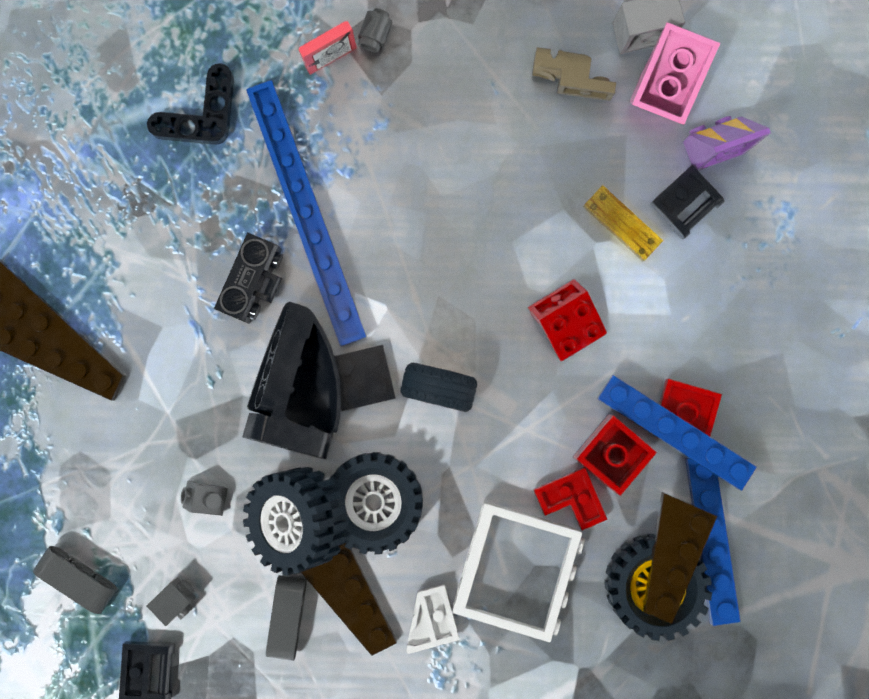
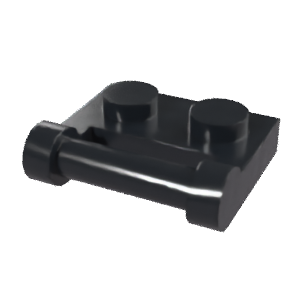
[650,165,724,239]
[119,641,175,699]

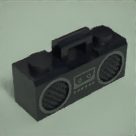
[214,232,283,324]

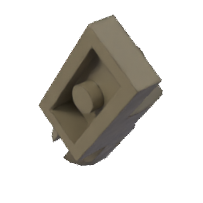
[532,47,616,101]

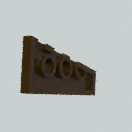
[643,492,717,624]
[301,543,397,656]

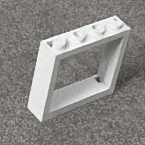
[452,501,584,642]

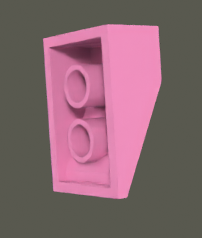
[630,22,720,125]

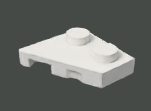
[406,583,460,654]

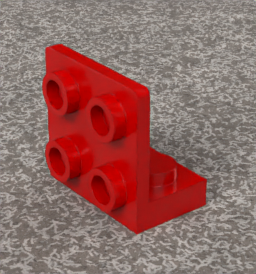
[528,279,607,361]

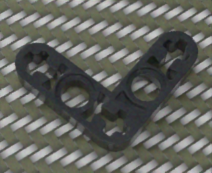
[147,63,234,145]

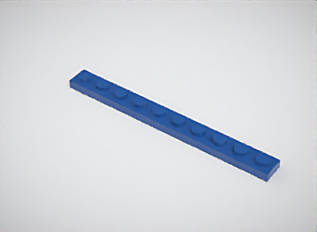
[246,80,367,347]

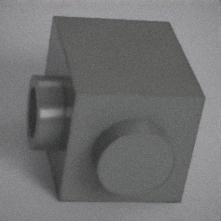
[146,577,197,627]

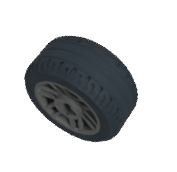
[400,362,477,412]

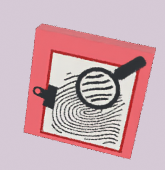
[298,21,357,75]

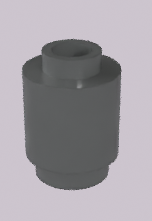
[358,8,392,53]

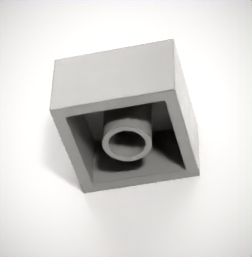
[612,0,685,54]

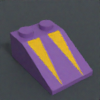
[683,116,771,171]

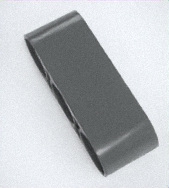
[33,546,117,614]
[266,575,307,661]

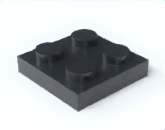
[334,345,396,411]

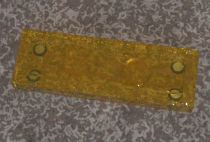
[583,185,663,262]

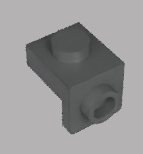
[181,481,228,516]

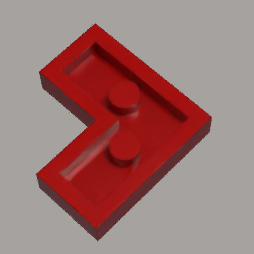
[533,467,608,531]

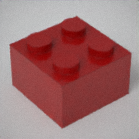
[573,415,657,496]

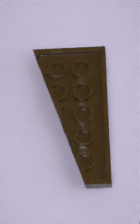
[0,259,126,401]

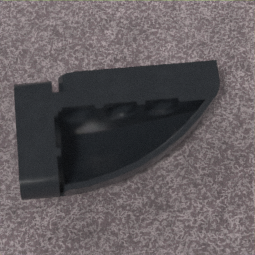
[242,302,341,460]

